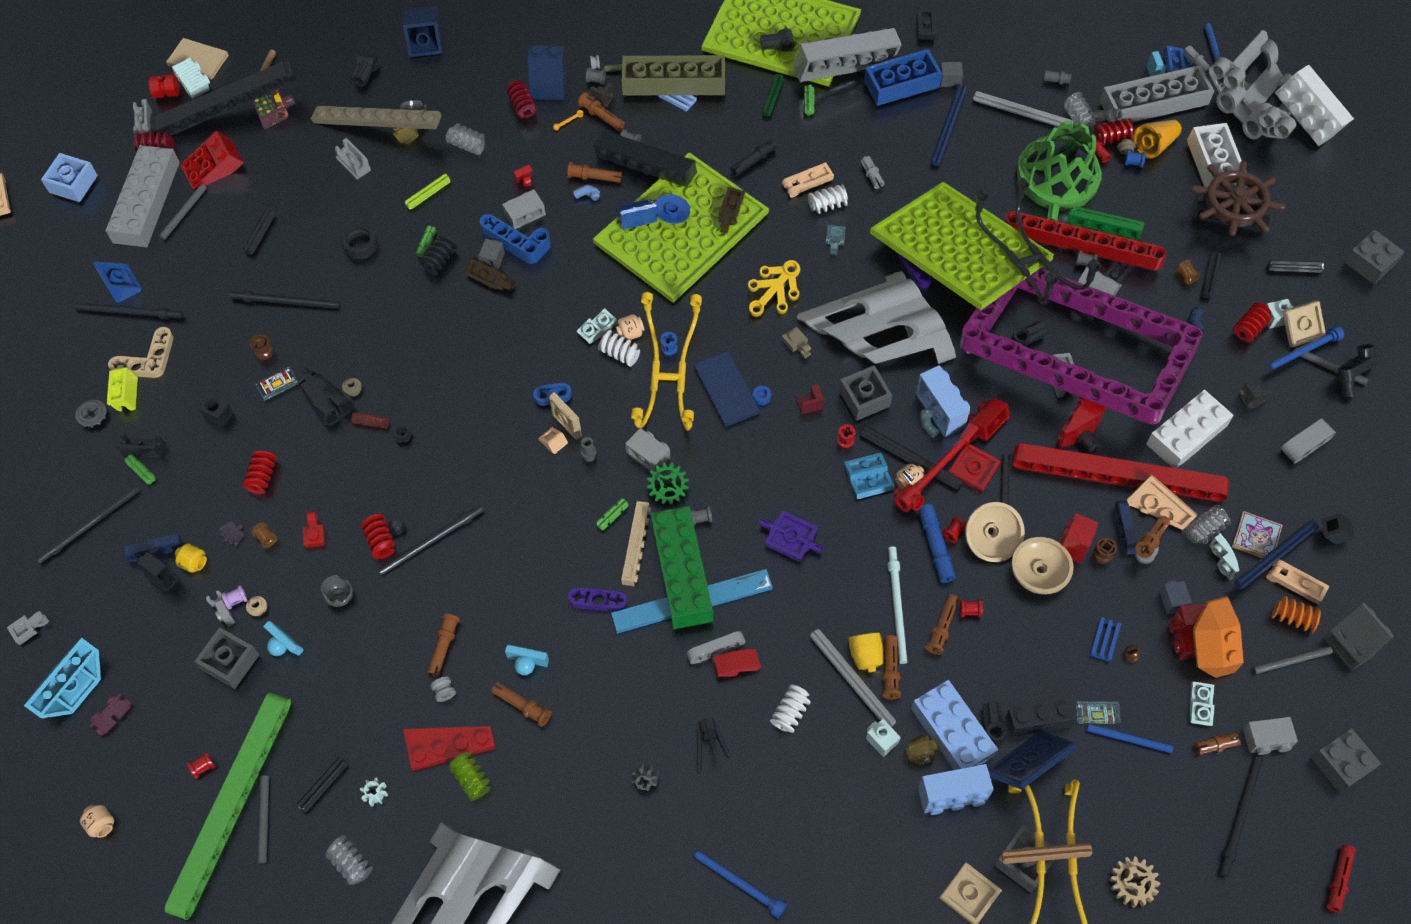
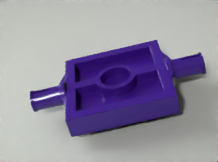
[759,511,824,562]

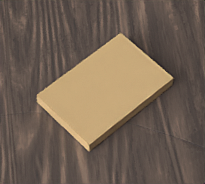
[167,38,229,79]

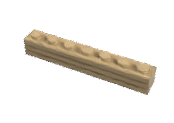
[621,501,651,586]

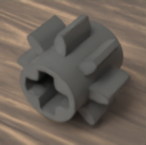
[632,763,659,791]

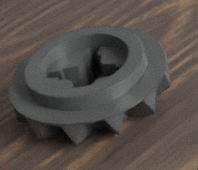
[75,400,108,428]

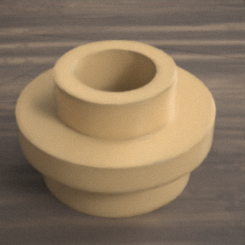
[246,596,267,616]

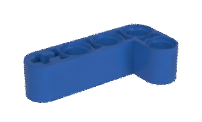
[480,214,551,264]

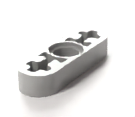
[686,631,746,664]

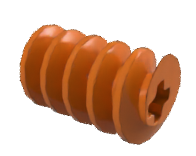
[1271,596,1321,634]

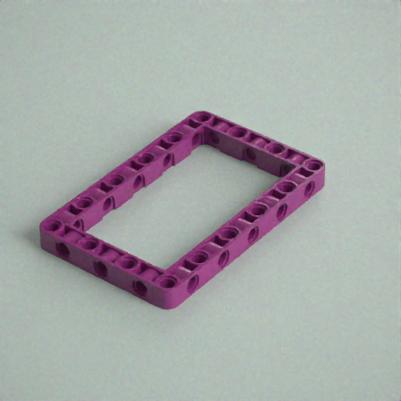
[960,268,1203,424]

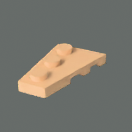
[1126,474,1197,530]

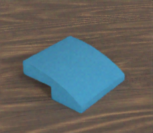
[844,453,894,499]

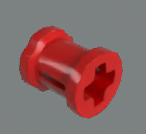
[837,424,856,448]
[942,517,966,543]
[959,599,983,617]
[187,751,216,779]

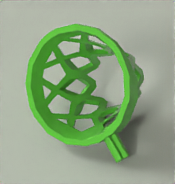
[1017,121,1102,221]

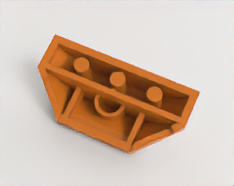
[1193,596,1244,678]

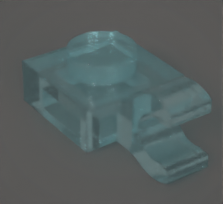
[826,225,846,255]

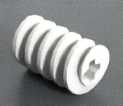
[808,184,848,214]
[598,330,640,367]
[770,685,811,733]

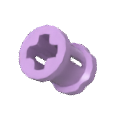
[221,585,248,609]

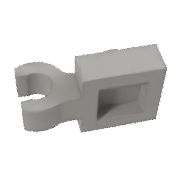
[206,591,235,627]
[7,611,49,645]

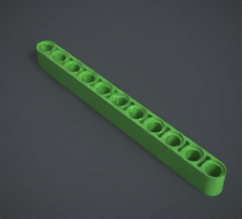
[165,692,291,920]

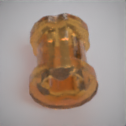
[1176,260,1200,284]
[251,522,278,548]

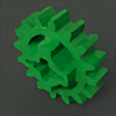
[646,462,689,505]

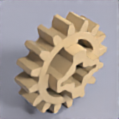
[1109,857,1160,907]

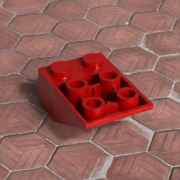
[180,131,244,190]
[1057,397,1107,450]

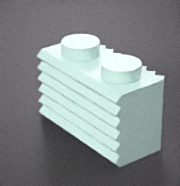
[172,57,210,100]

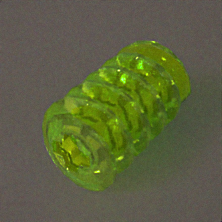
[449,751,491,801]

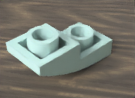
[577,308,618,344]
[1209,533,1239,580]
[1190,682,1215,726]

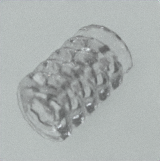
[1064,92,1097,131]
[446,123,485,155]
[1185,505,1231,544]
[325,835,373,885]

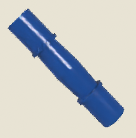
[918,504,956,583]

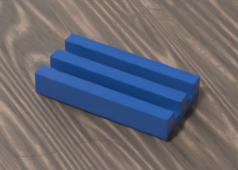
[1090,617,1121,662]

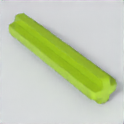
[405,174,451,210]

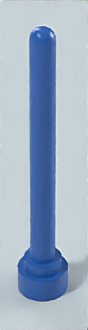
[1269,325,1344,369]
[694,850,788,919]

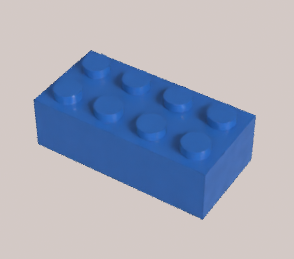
[864,49,942,106]

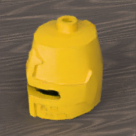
[848,633,883,673]

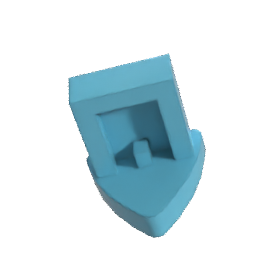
[1146,51,1167,77]

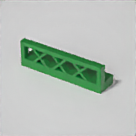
[1068,206,1145,241]

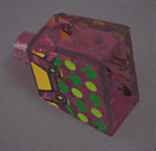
[253,90,295,129]

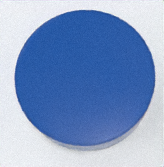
[752,386,771,405]

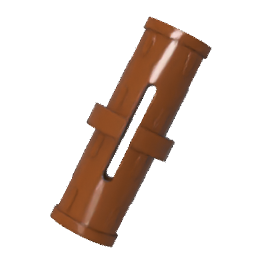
[1194,732,1241,755]

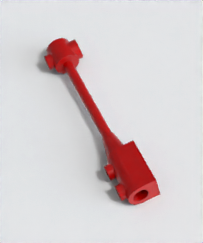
[893,398,1009,512]

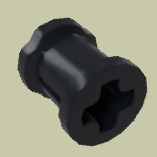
[1076,430,1102,455]

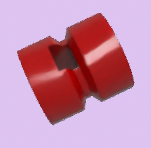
[149,74,180,99]

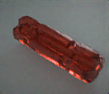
[351,412,389,428]

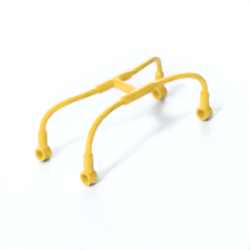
[631,292,702,431]
[1008,779,1088,924]

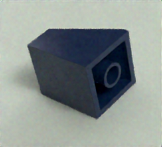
[403,6,443,57]
[528,45,567,101]

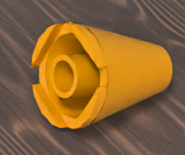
[1133,120,1182,159]

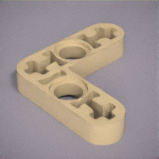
[108,327,173,378]

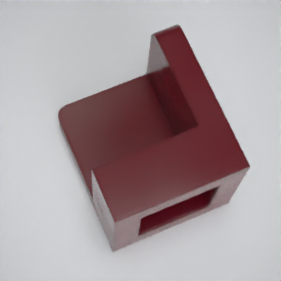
[796,384,824,415]

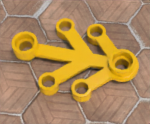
[748,260,800,317]

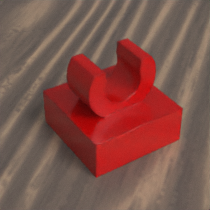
[513,165,533,188]

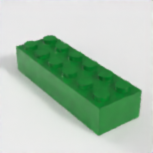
[650,506,714,629]

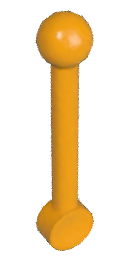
[553,110,584,130]

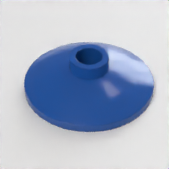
[656,194,690,224]

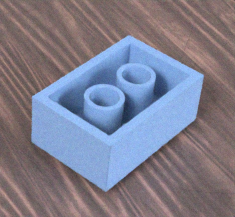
[916,365,970,438]
[918,764,993,815]

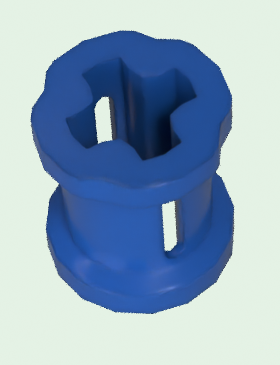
[1125,150,1146,168]
[660,332,678,356]

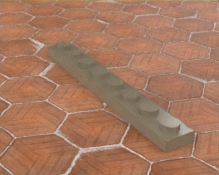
[311,106,442,129]

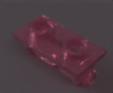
[90,694,132,736]

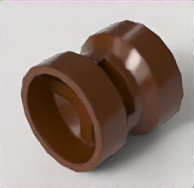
[250,334,273,360]
[1093,538,1117,564]

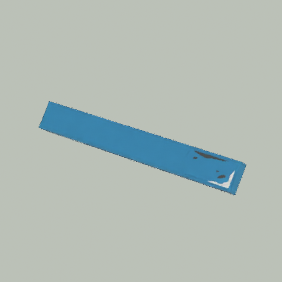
[611,569,773,634]

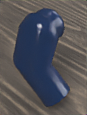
[1188,307,1206,332]

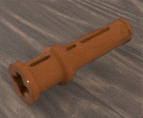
[578,92,625,131]
[567,162,622,183]
[1135,516,1170,558]
[925,594,959,655]
[426,613,460,677]
[882,635,901,699]
[491,681,552,727]

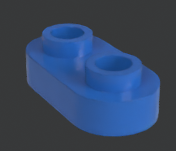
[533,383,572,406]

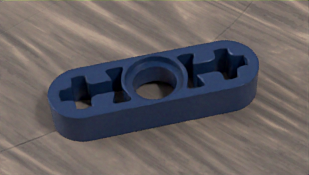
[1115,500,1137,555]
[123,534,182,562]

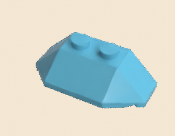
[24,638,101,718]

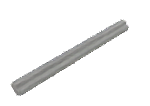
[973,91,1074,129]
[810,629,896,727]

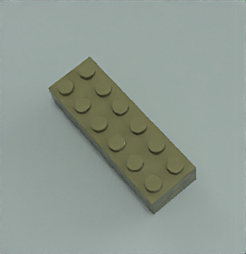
[622,55,725,95]

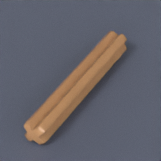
[1001,843,1092,864]

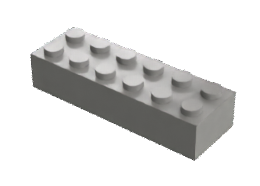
[793,28,902,82]
[1100,65,1214,122]
[106,145,180,247]

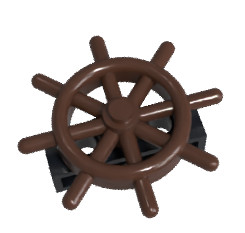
[1190,161,1286,236]

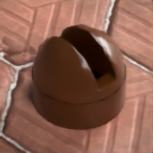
[1123,645,1141,663]

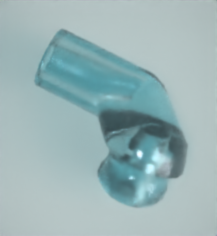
[920,408,939,438]

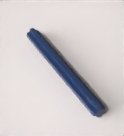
[930,84,967,166]
[1234,519,1319,589]

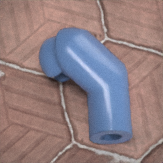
[573,185,600,201]

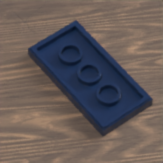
[694,351,760,427]
[988,731,1076,790]

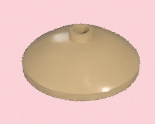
[965,502,1025,562]
[1012,537,1073,594]

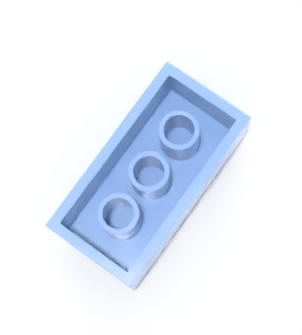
[911,680,998,770]

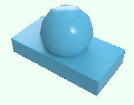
[263,621,304,656]
[505,644,549,675]

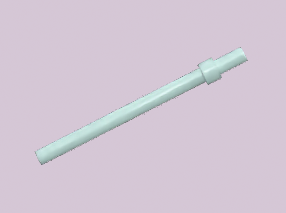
[888,547,907,664]

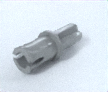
[1184,46,1211,75]
[861,156,885,189]

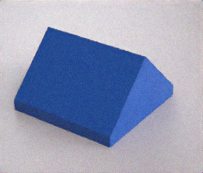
[616,199,657,230]
[93,261,142,303]

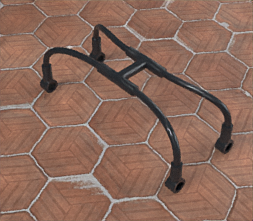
[975,178,1101,302]

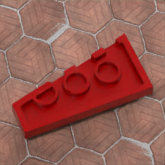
[403,726,496,771]

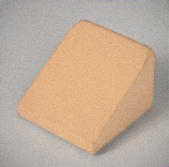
[538,427,568,454]

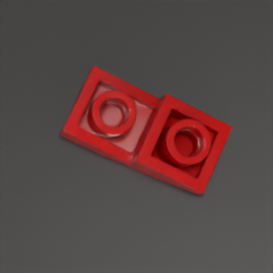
[712,649,761,677]

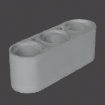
[1281,419,1336,464]

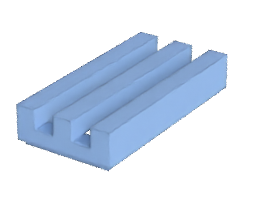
[659,95,696,112]

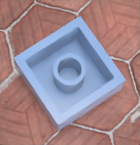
[41,153,98,202]

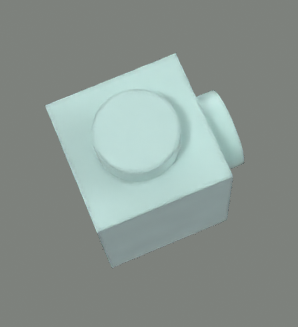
[1267,299,1294,329]
[866,719,901,757]

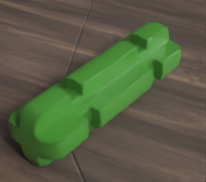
[804,85,814,116]
[416,226,436,257]
[124,454,156,484]
[596,498,629,530]

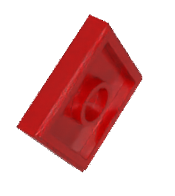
[948,443,1001,493]

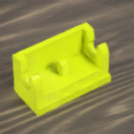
[107,367,138,412]

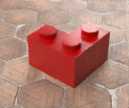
[1059,513,1098,563]
[1169,604,1205,659]

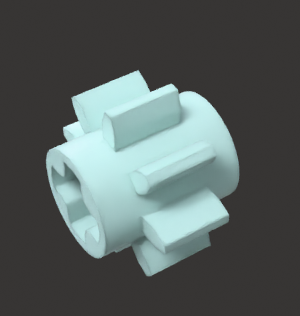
[360,778,388,807]

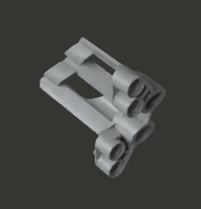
[1209,30,1297,139]
[797,271,956,364]
[391,822,561,924]

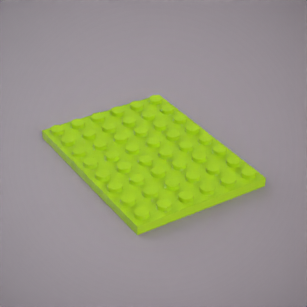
[702,0,861,87]
[593,152,769,303]
[870,182,1054,310]

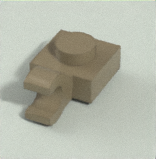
[782,327,811,358]

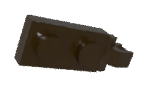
[718,187,746,234]
[466,257,516,290]

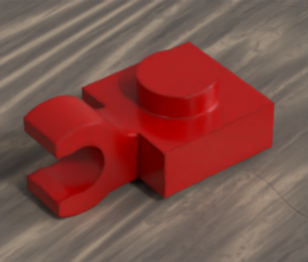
[303,511,325,548]

